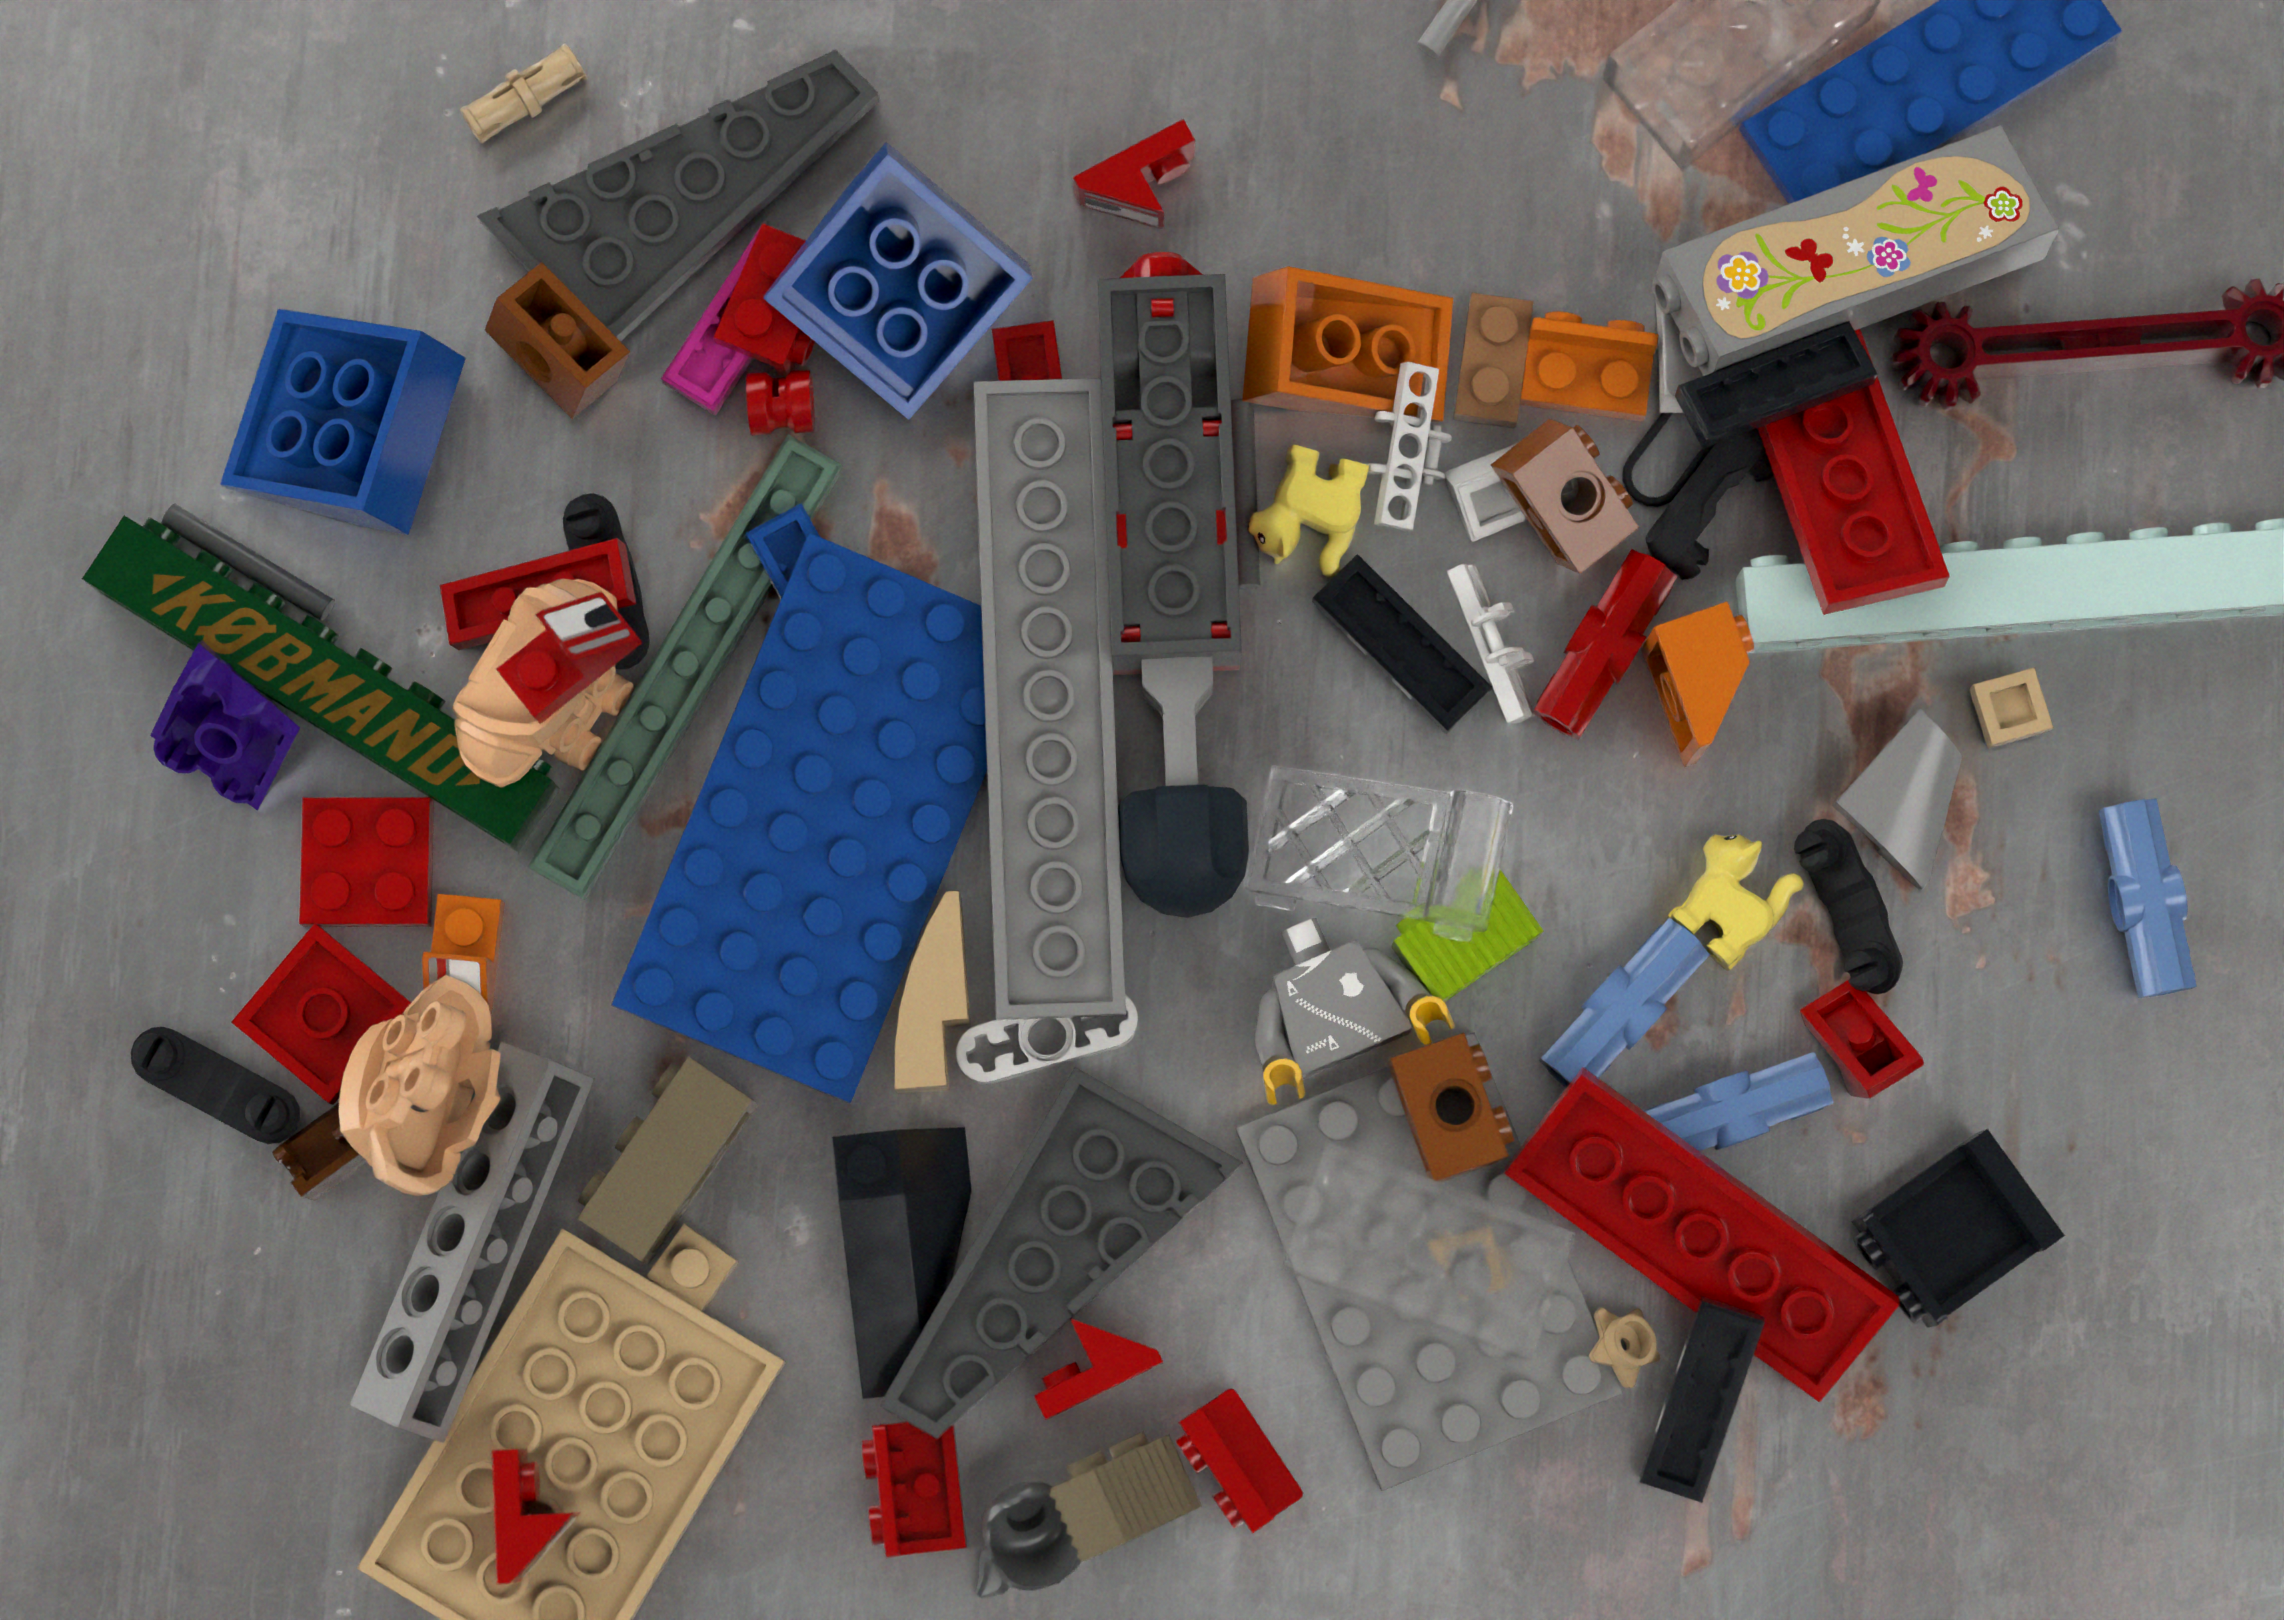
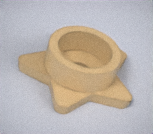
[1589,1308,1660,1388]

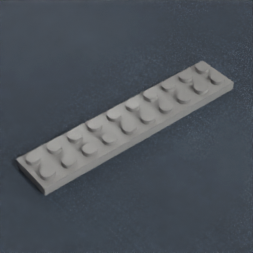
[973,378,1126,1020]

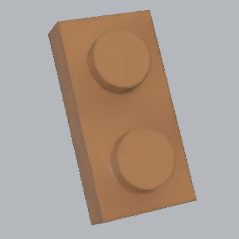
[1453,292,1534,428]

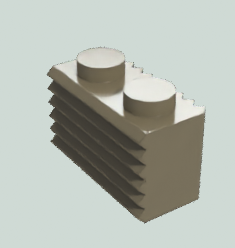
[1050,1431,1202,1561]

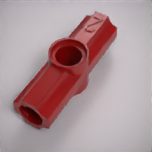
[1532,549,1678,741]

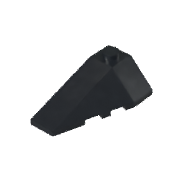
[832,1127,972,1399]

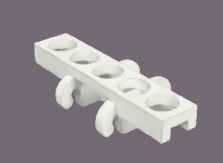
[1367,362,1452,531]
[1447,563,1535,723]

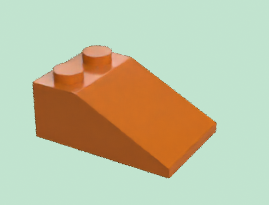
[1242,266,1453,423]

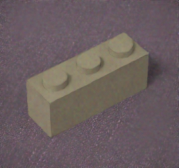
[577,1056,758,1265]

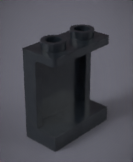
[1851,1129,2065,1328]

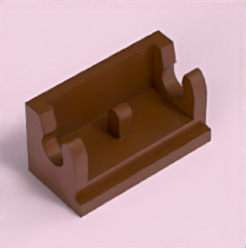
[272,1103,368,1201]

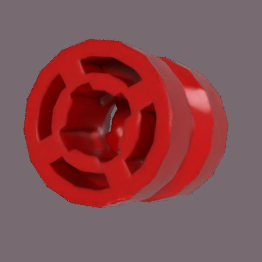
[746,370,815,436]

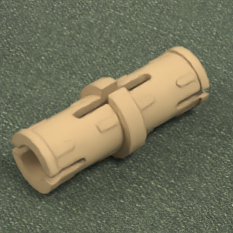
[460,44,587,144]

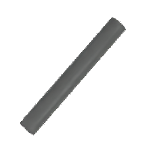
[1231,399,1260,589]
[161,504,335,621]

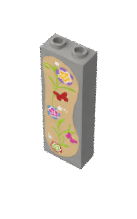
[1652,125,2060,376]

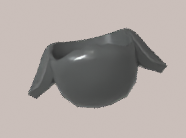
[976,1482,1082,1599]

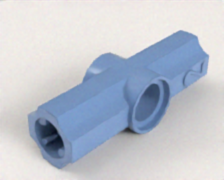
[2099,798,2197,999]
[1539,917,1710,1088]
[1643,1052,1834,1151]

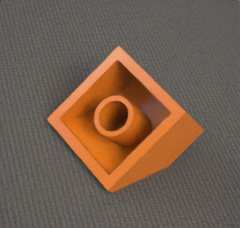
[1641,601,1754,767]

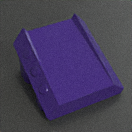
[150,640,300,811]

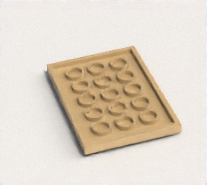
[357,1229,786,1620]

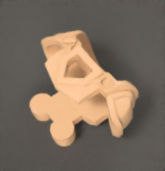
[452,579,634,788]
[339,975,501,1196]

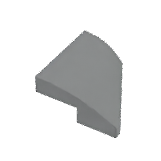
[1832,709,1962,890]

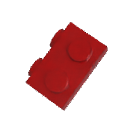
[713,223,816,377]
[1175,1389,1303,1533]
[862,1422,967,1558]

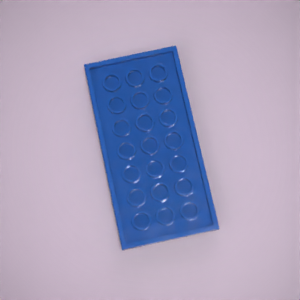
[611,532,987,1103]

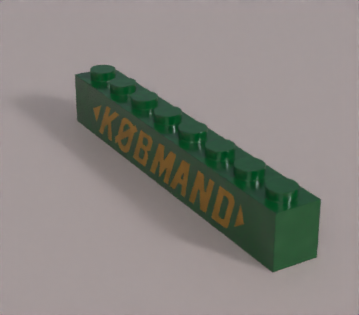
[82,515,560,853]

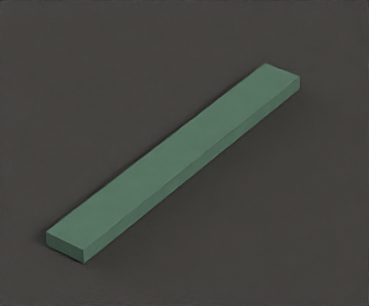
[528,434,843,900]

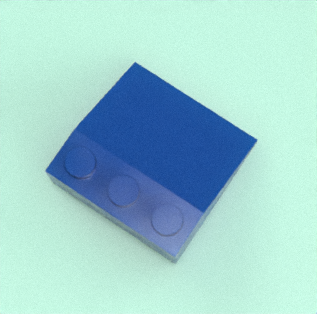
[764,142,1033,420]
[220,309,466,535]

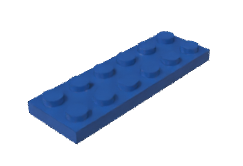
[1739,0,2122,204]

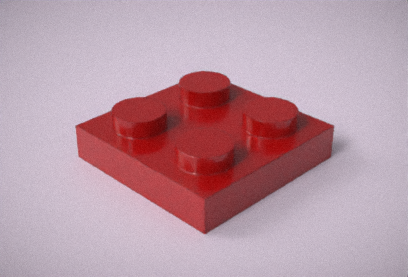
[299,797,434,927]
[231,923,412,1105]

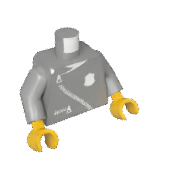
[1254,918,1455,1105]

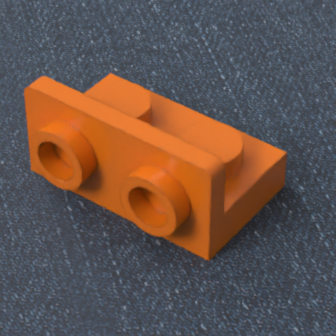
[1520,311,1659,422]

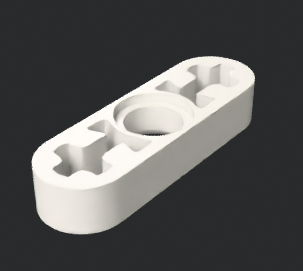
[956,994,1138,1085]

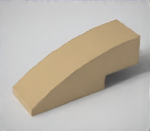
[895,890,971,1094]

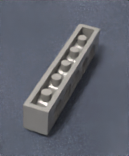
[350,1042,594,1443]

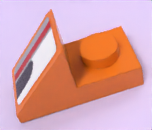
[422,894,505,1019]

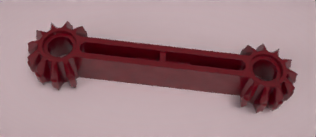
[1890,278,2284,411]

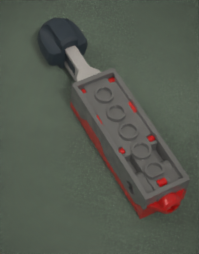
[1097,252,1249,918]

